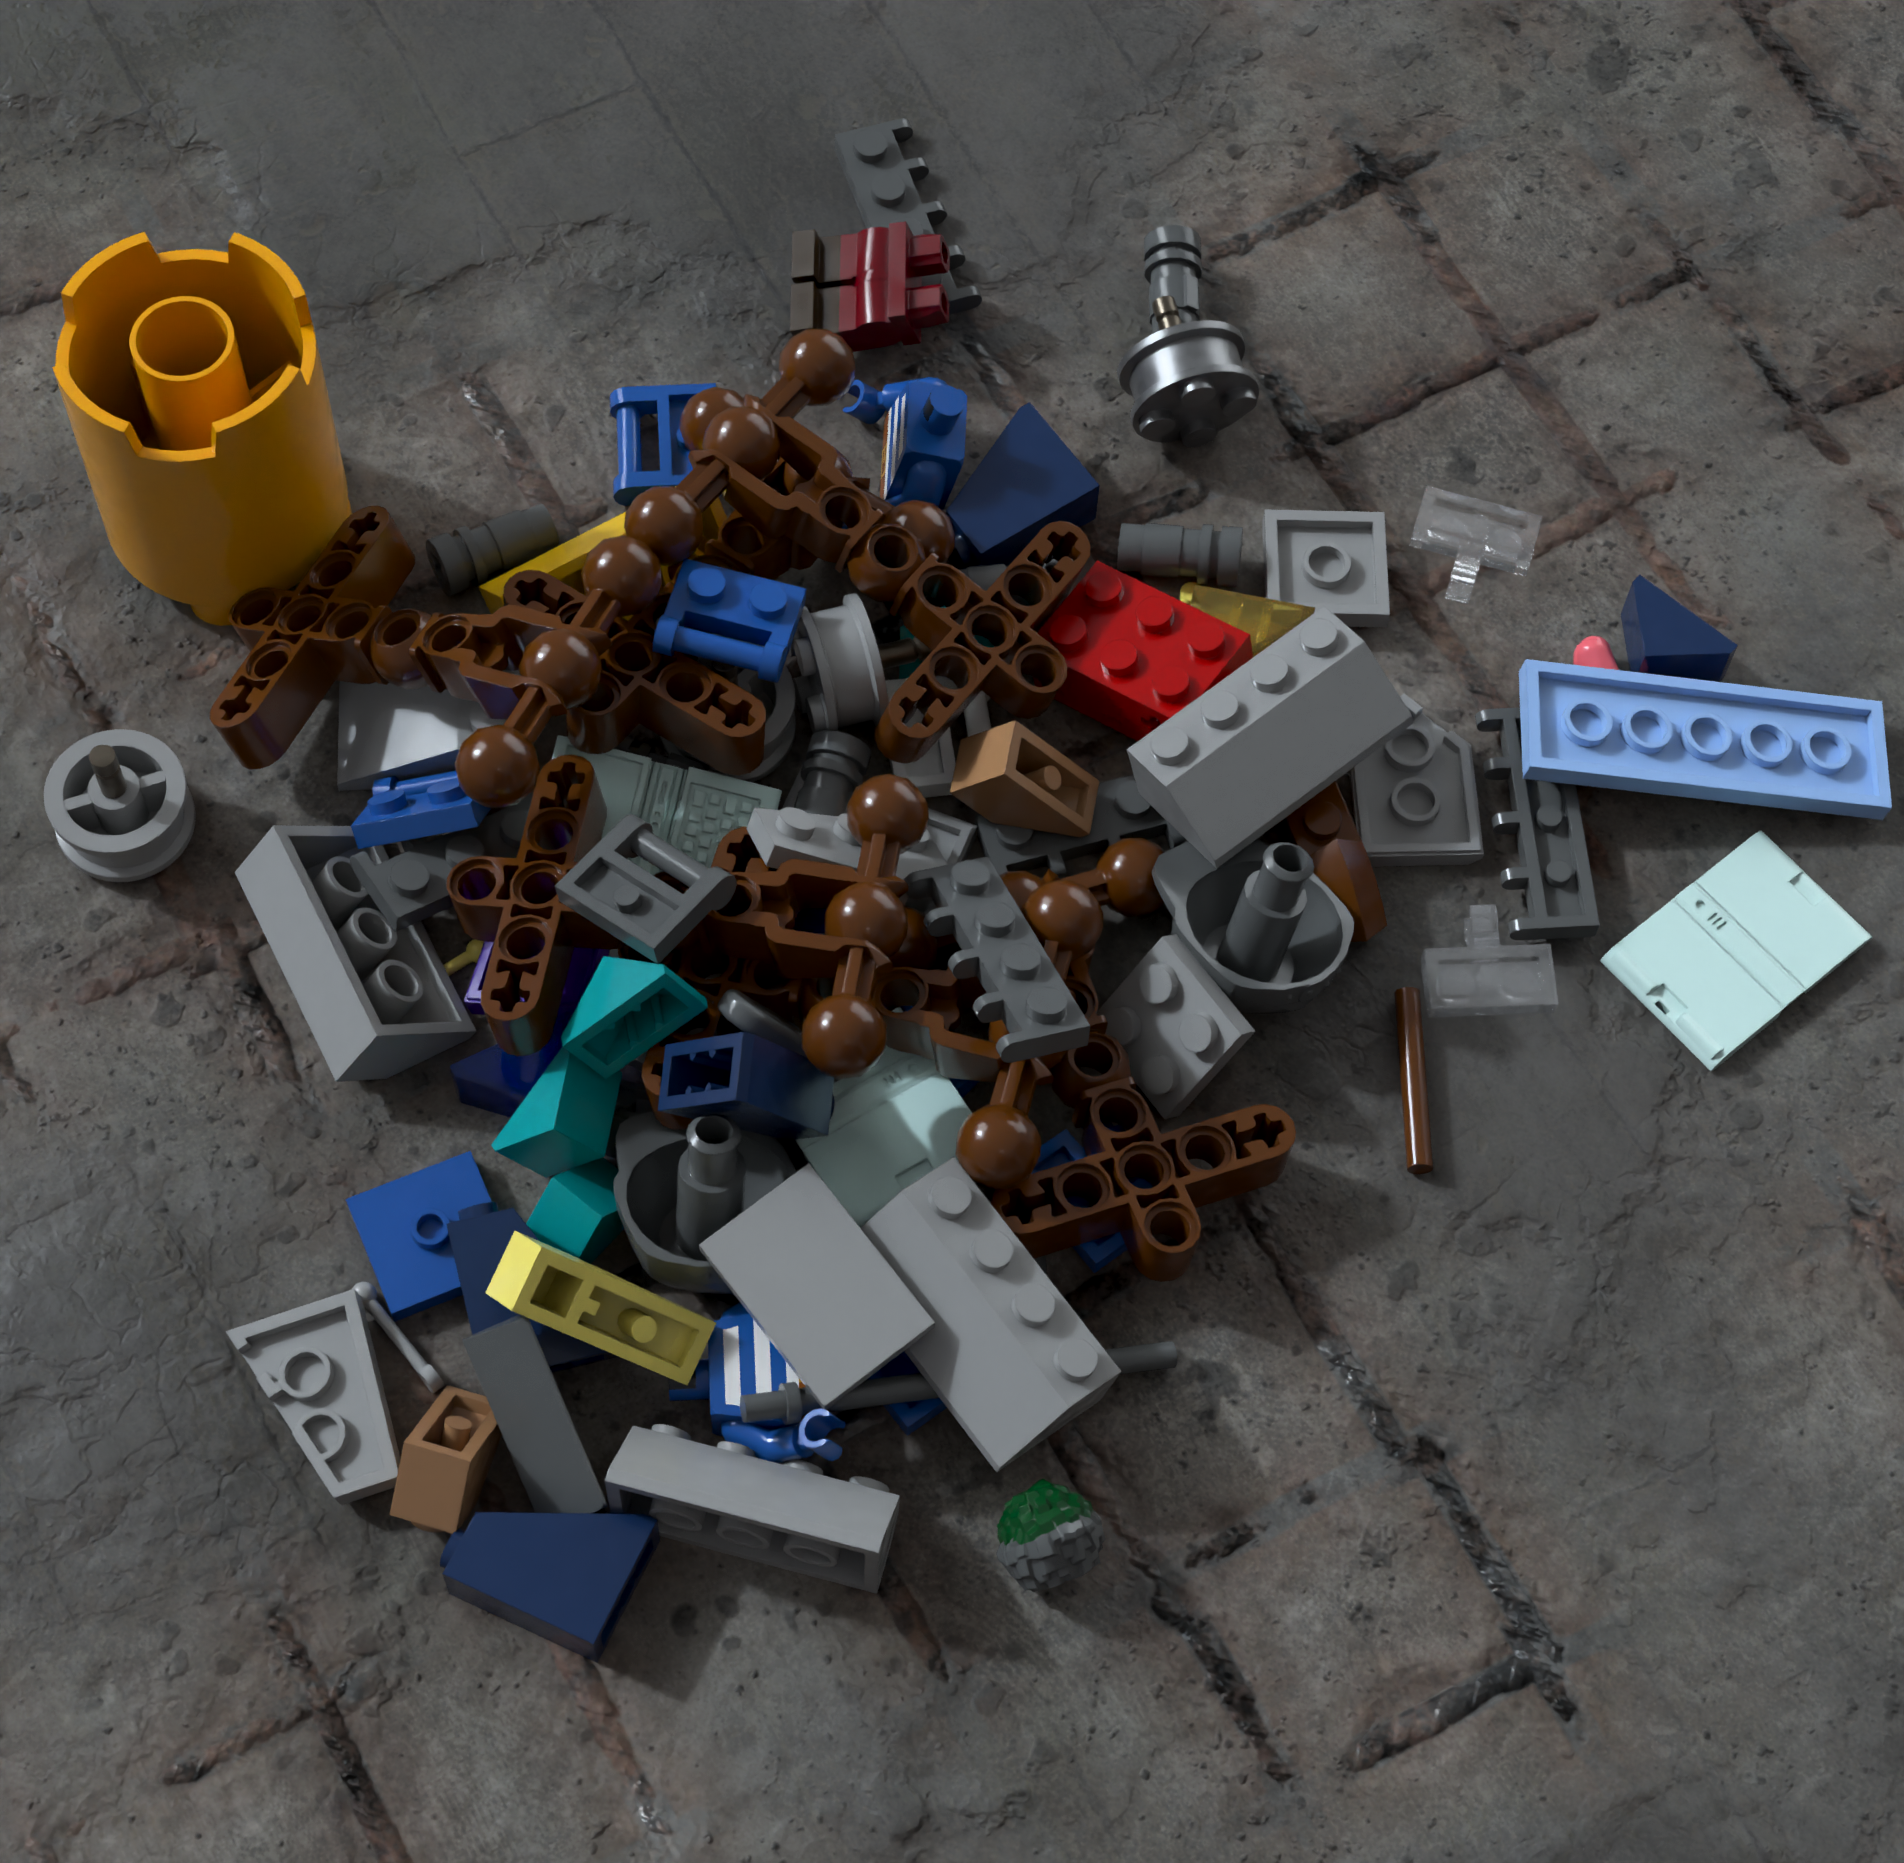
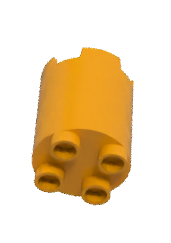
[52,232,352,626]

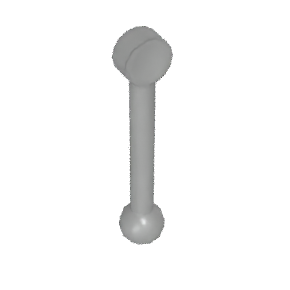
[352,1281,444,1394]

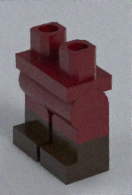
[790,221,950,352]

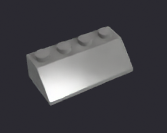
[1127,606,1413,869]
[235,825,476,1082]
[861,1157,1121,1472]
[605,1424,900,1594]

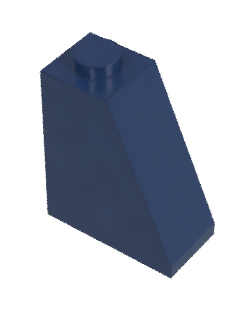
[946,402,1100,569]
[658,1032,835,1140]
[446,1202,617,1373]
[440,1512,660,1663]

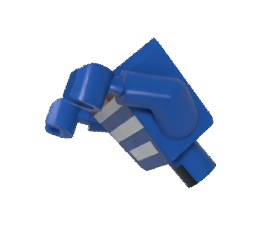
[842,377,967,529]
[668,1302,846,1464]

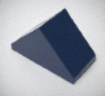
[1621,575,1738,682]

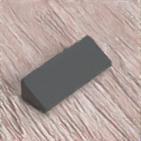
[462,1314,608,1513]

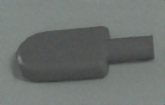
[717,989,841,1082]

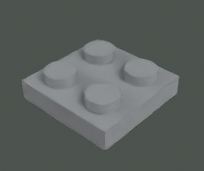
[1262,509,1390,627]
[1097,934,1255,1119]

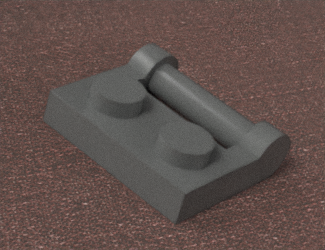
[555,814,737,964]

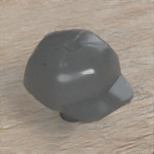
[1152,839,1354,1014]
[613,1111,797,1295]

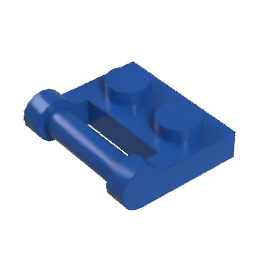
[610,383,722,506]
[652,559,806,683]
[351,770,491,849]

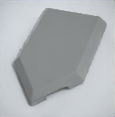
[1349,693,1484,867]

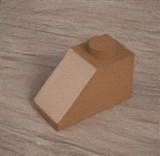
[950,720,1100,837]
[390,1385,502,1534]

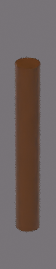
[1394,987,1433,1174]

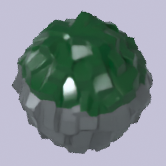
[996,1479,1106,1592]

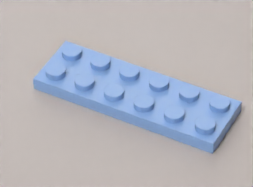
[1519,659,1892,820]

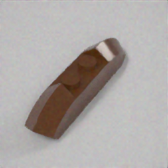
[1274,781,1387,942]

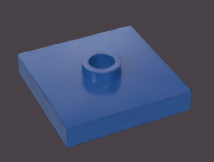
[346,1151,492,1322]

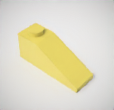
[485,1231,716,1386]

